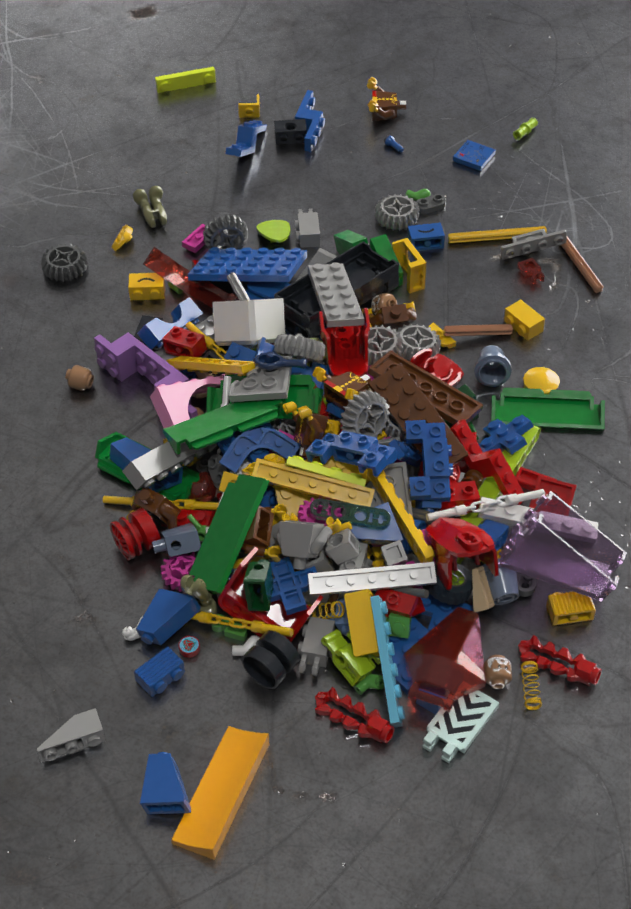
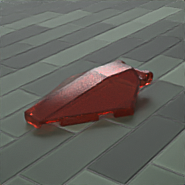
[403,607,486,712]

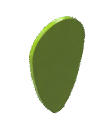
[256,220,290,243]

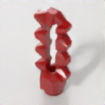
[518,635,602,686]
[315,687,395,743]

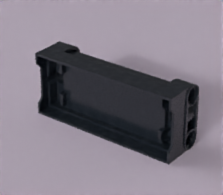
[274,241,399,338]

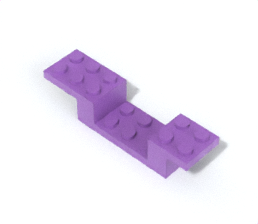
[94,333,198,419]

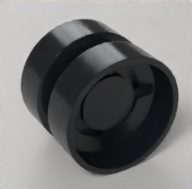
[241,630,300,689]

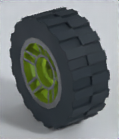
[426,564,473,605]

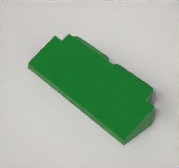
[206,374,323,419]
[491,387,605,431]
[163,399,283,455]
[95,432,208,503]
[189,474,269,594]

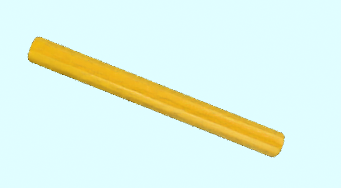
[448,226,547,243]

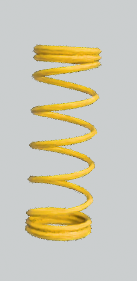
[307,601,345,621]
[521,661,542,710]

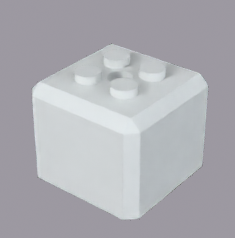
[212,298,285,348]

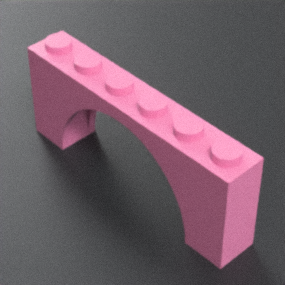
[150,371,250,429]

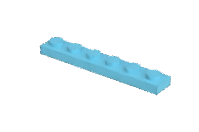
[370,595,405,728]

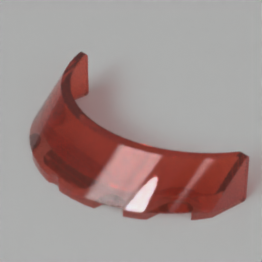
[143,247,239,308]

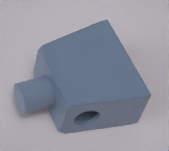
[152,523,201,557]

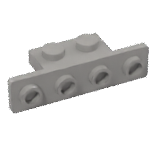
[501,229,567,260]

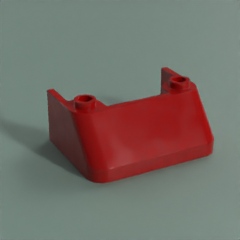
[218,547,324,642]

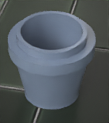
[474,345,511,387]
[482,558,519,605]

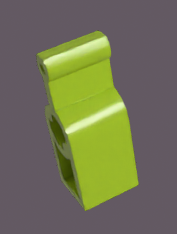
[321,629,375,687]

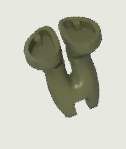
[133,186,167,228]
[180,575,217,618]

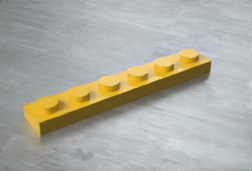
[166,356,256,376]
[252,458,375,510]
[367,468,434,563]

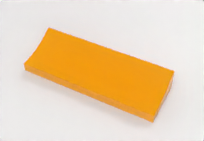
[171,726,269,860]

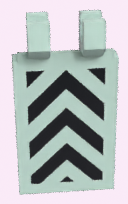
[422,681,499,763]

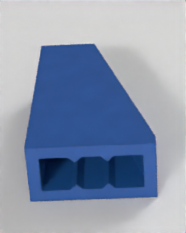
[110,437,183,492]

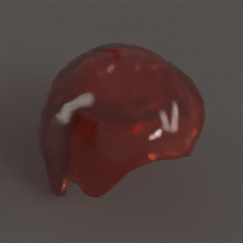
[188,472,217,502]

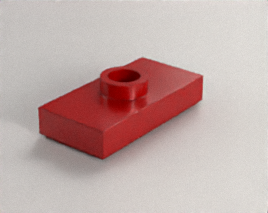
[375,589,418,618]

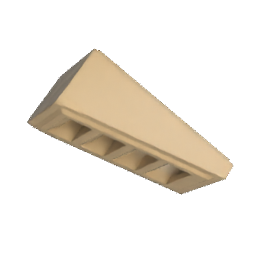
[472,566,495,613]

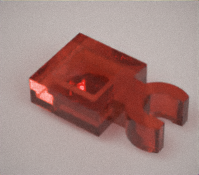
[517,258,545,285]

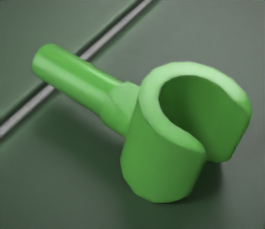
[188,514,208,541]

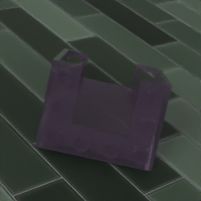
[498,491,627,601]

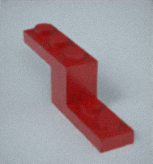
[450,419,524,505]

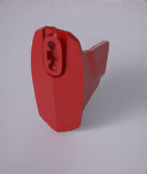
[319,308,370,377]
[410,348,464,388]
[426,517,499,590]

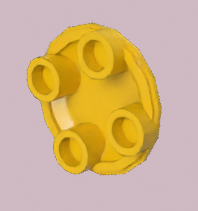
[523,367,560,394]

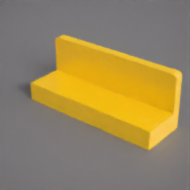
[344,589,380,657]

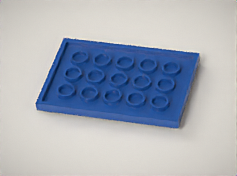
[188,247,307,282]

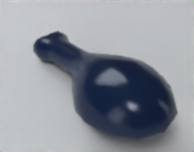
[254,352,307,370]

